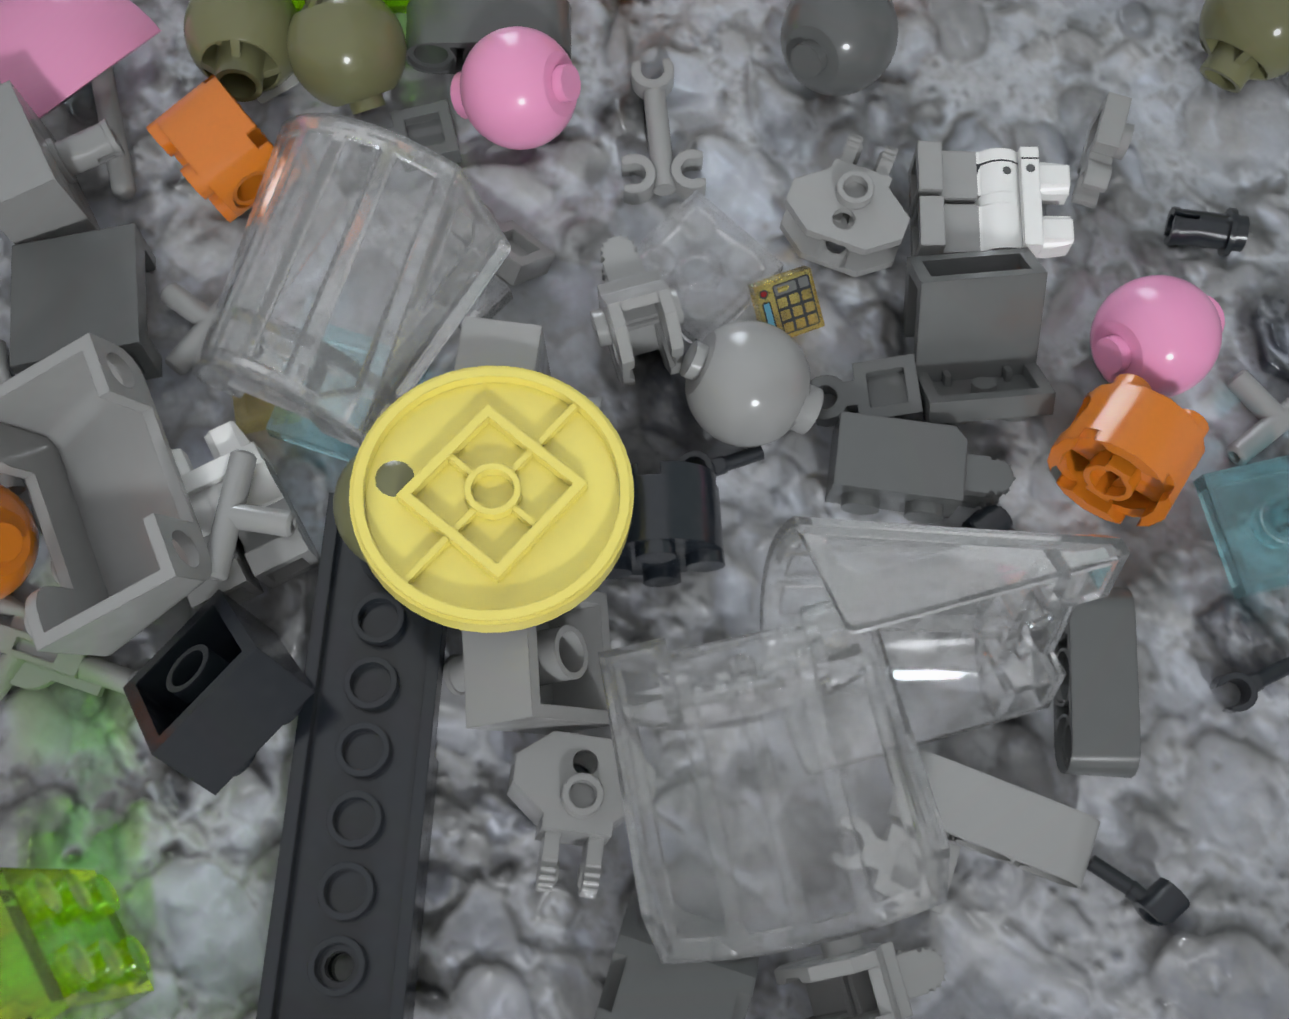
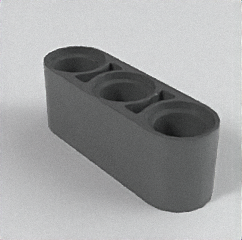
[406,0,571,74]
[1051,584,1141,778]

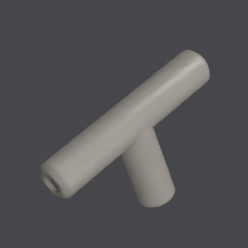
[160,272,259,375]
[1226,370,1289,465]
[207,450,297,581]

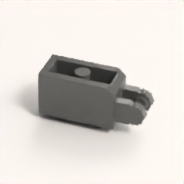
[825,411,1016,523]

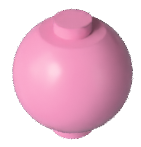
[450,26,581,150]
[1090,275,1225,398]

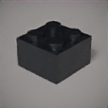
[123,589,315,795]

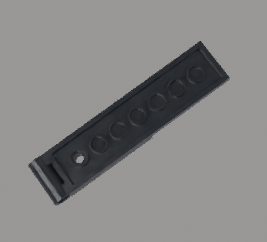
[256,493,447,1019]

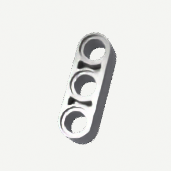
[891,750,1100,889]

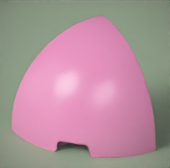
[0,0,161,119]

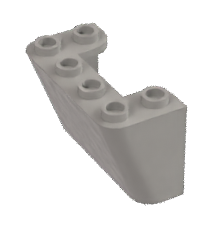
[0,333,212,657]

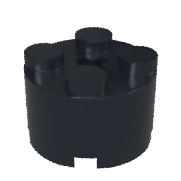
[606,461,725,587]

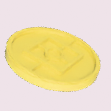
[349,366,634,633]

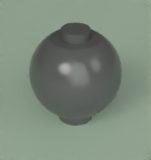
[780,0,899,96]

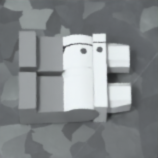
[908,141,1074,258]
[171,421,320,611]

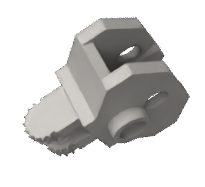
[780,133,910,277]
[590,234,684,388]
[507,731,653,899]
[774,932,947,1019]

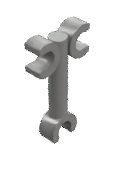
[621,58,706,205]

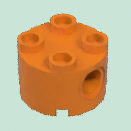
[146,74,294,223]
[1047,373,1209,526]

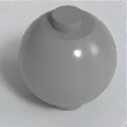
[680,320,824,447]

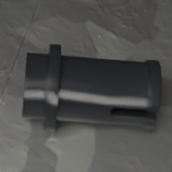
[1164,206,1250,256]

